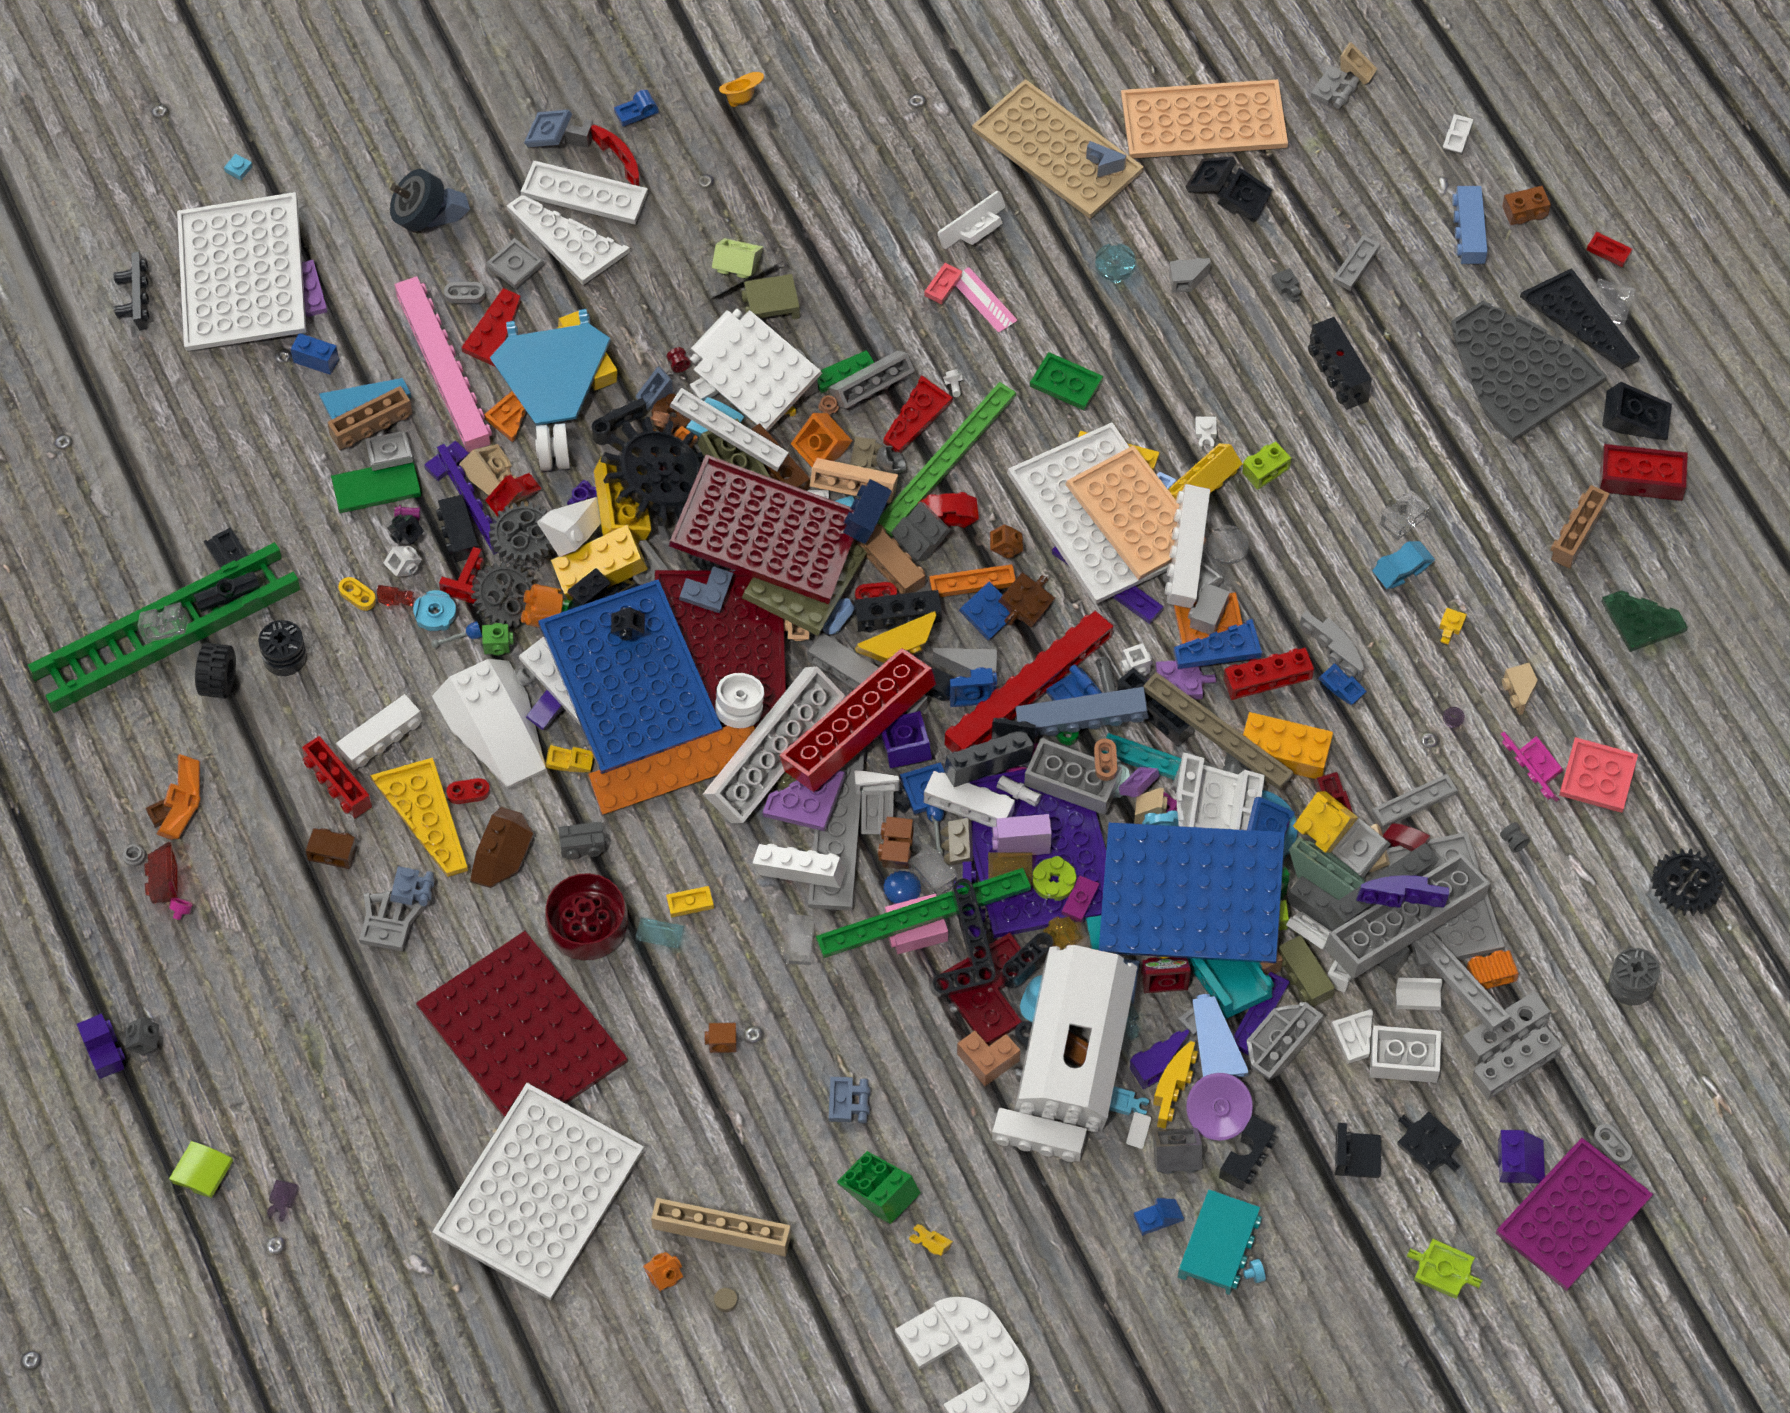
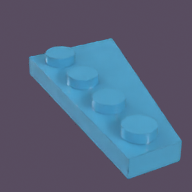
[319,378,412,420]

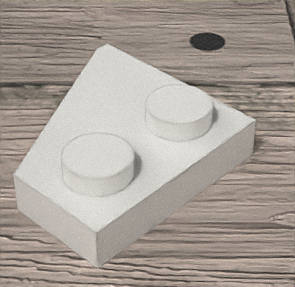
[1331,1009,1373,1064]

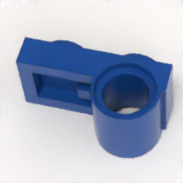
[614,90,659,127]

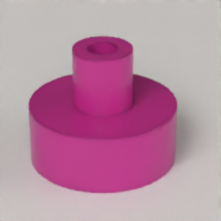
[169,898,193,920]

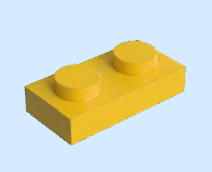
[666,886,714,918]

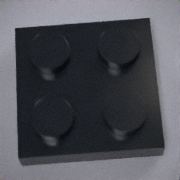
[1185,156,1237,193]

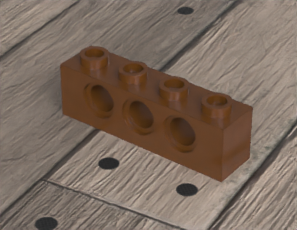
[751,423,811,491]

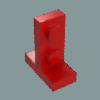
[485,473,542,516]
[439,547,485,604]

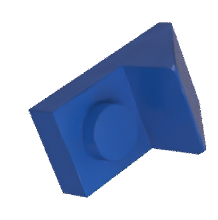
[1133,1198,1184,1236]

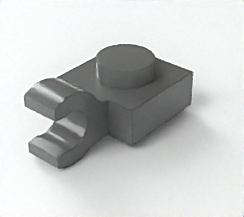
[1272,268,1301,303]

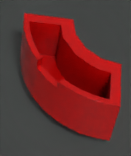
[918,492,979,528]

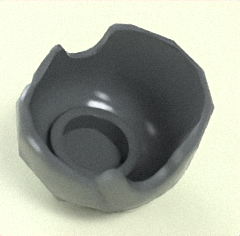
[876,446,906,474]

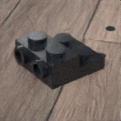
[1217,167,1273,222]

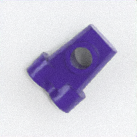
[567,480,597,505]

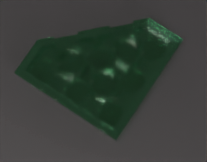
[1601,590,1688,652]

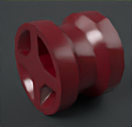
[666,347,691,373]

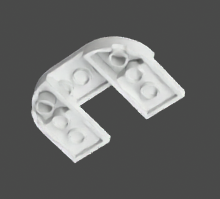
[895,1297,1030,1413]

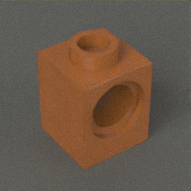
[705,1023,737,1053]

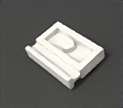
[1286,912,1332,949]

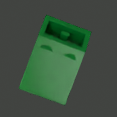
[837,1151,921,1224]

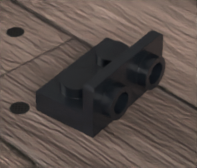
[567,568,610,610]

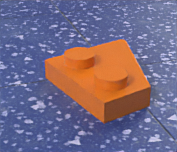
[484,391,526,442]

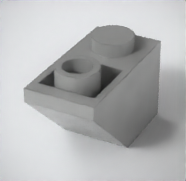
[1169,258,1211,293]

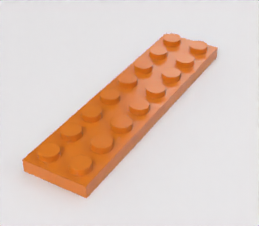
[588,725,755,815]

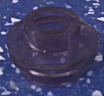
[1443,707,1465,728]

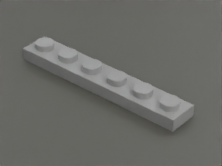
[1411,931,1510,1031]

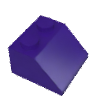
[1498,1130,1545,1184]

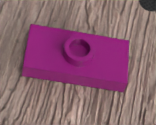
[1062,875,1100,923]

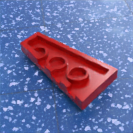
[461,288,521,367]

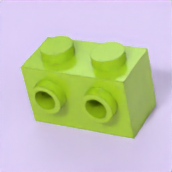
[1242,441,1291,490]

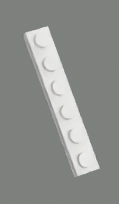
[670,388,789,471]

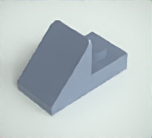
[1086,141,1126,177]

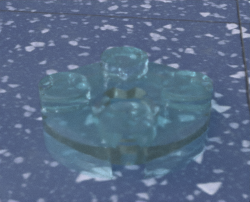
[1095,244,1135,283]

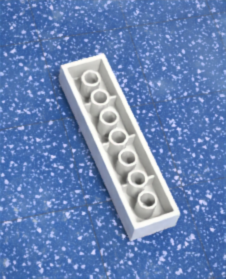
[703,666,845,823]

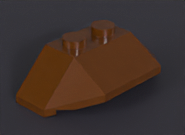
[470,807,534,888]

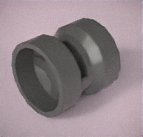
[1500,822,1530,853]

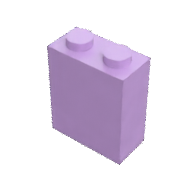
[992,814,1051,858]

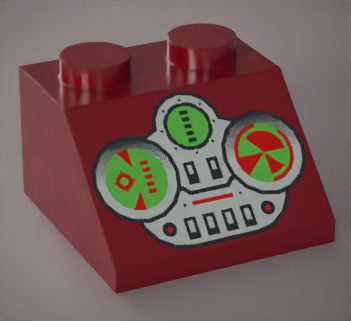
[1141,957,1191,994]

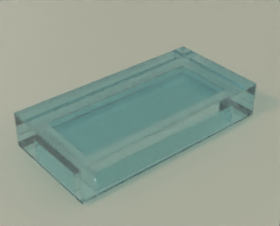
[636,917,684,949]

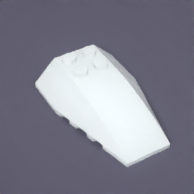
[432,659,546,789]
[1176,753,1265,830]

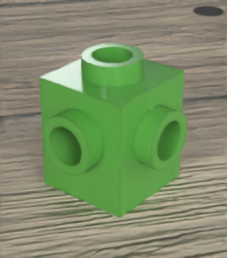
[482,623,514,655]

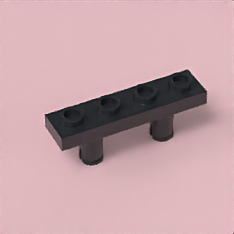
[113,251,150,331]

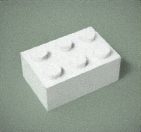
[1370,1026,1441,1083]

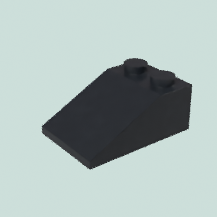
[1602,382,1672,440]

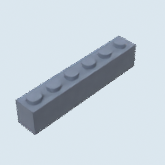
[1016,687,1149,738]

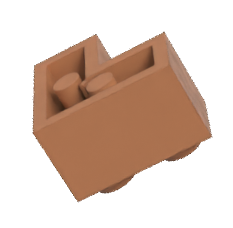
[957,1031,1020,1086]

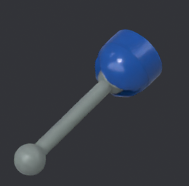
[431,621,482,648]
[926,806,944,856]

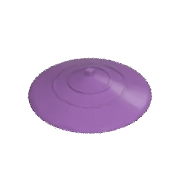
[1186,1073,1253,1141]

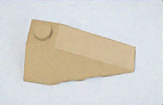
[459,444,528,509]

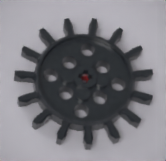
[600,417,705,526]

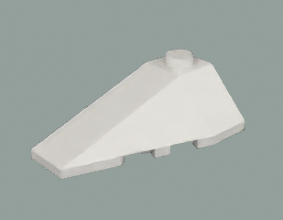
[537,497,601,557]

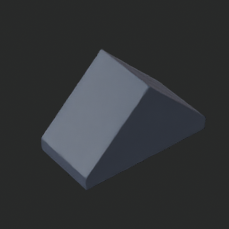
[635,366,673,411]

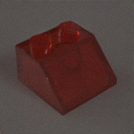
[144,842,178,903]

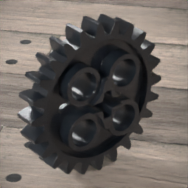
[1651,848,1724,916]

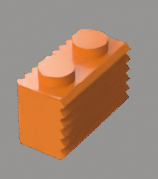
[1466,950,1519,990]

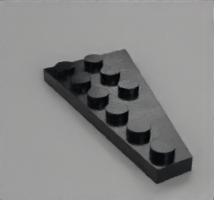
[1520,268,1640,369]

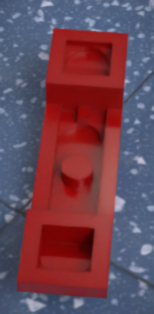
[591,125,640,186]

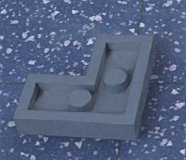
[679,567,733,613]

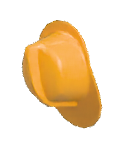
[719,72,764,107]

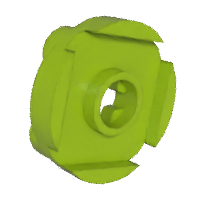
[1033,856,1076,901]

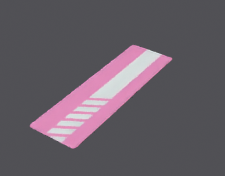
[955,267,1017,332]

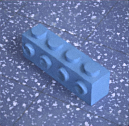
[1452,186,1487,264]

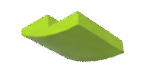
[169,1141,234,1198]

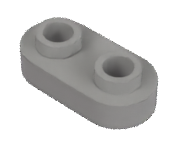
[444,282,485,304]
[1594,1124,1632,1165]

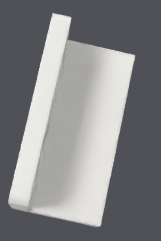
[1395,978,1442,1010]

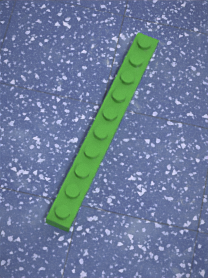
[877,382,1016,536]

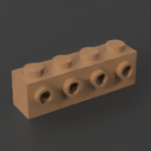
[327,386,412,450]
[1550,485,1610,569]

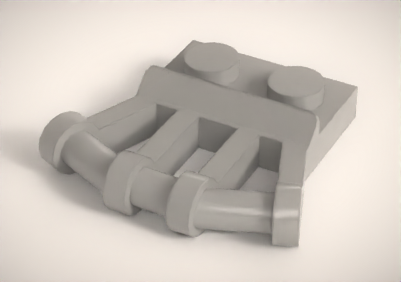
[359,890,425,951]

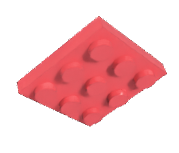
[1559,737,1638,813]

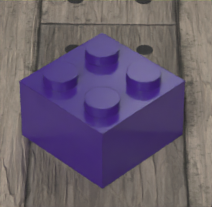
[880,711,932,768]

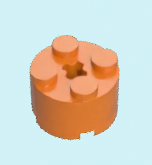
[521,584,563,628]

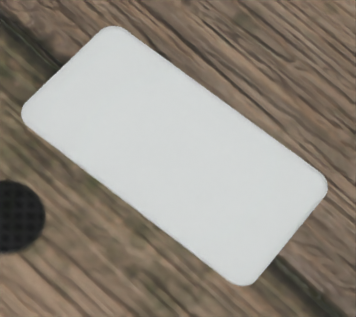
[1126,1112,1151,1149]

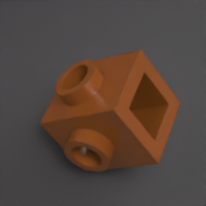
[990,524,1023,559]

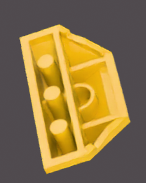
[855,611,936,663]

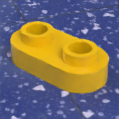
[338,577,376,611]

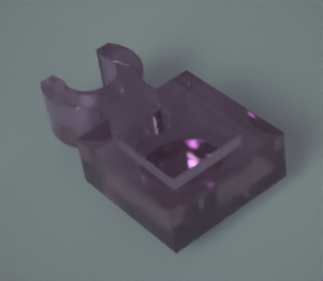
[267,1179,299,1222]

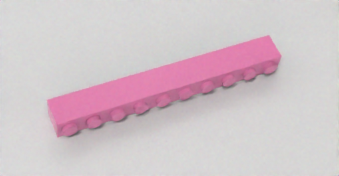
[394,276,492,453]

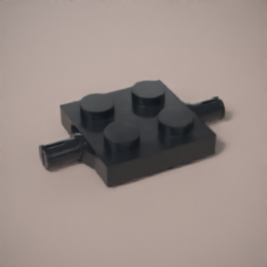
[1397,1111,1462,1175]

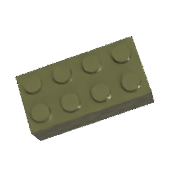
[697,418,770,477]

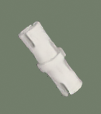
[997,775,1041,807]

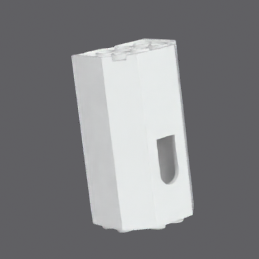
[1014,945,1137,1132]

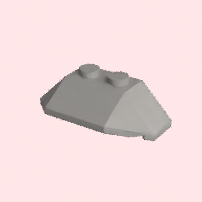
[1246,1002,1323,1080]

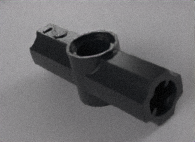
[194,571,260,612]

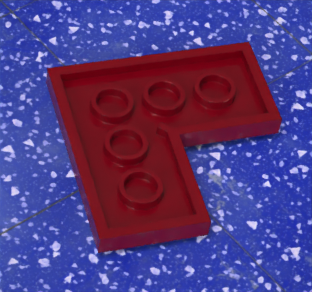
[937,933,1031,1045]

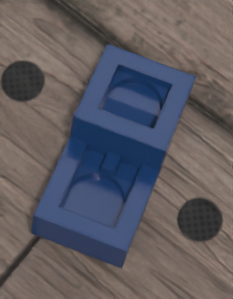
[1318,663,1367,705]

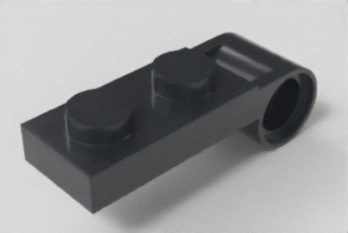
[592,398,647,445]

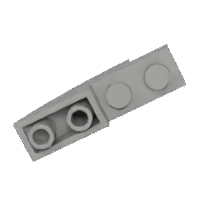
[1299,611,1364,681]

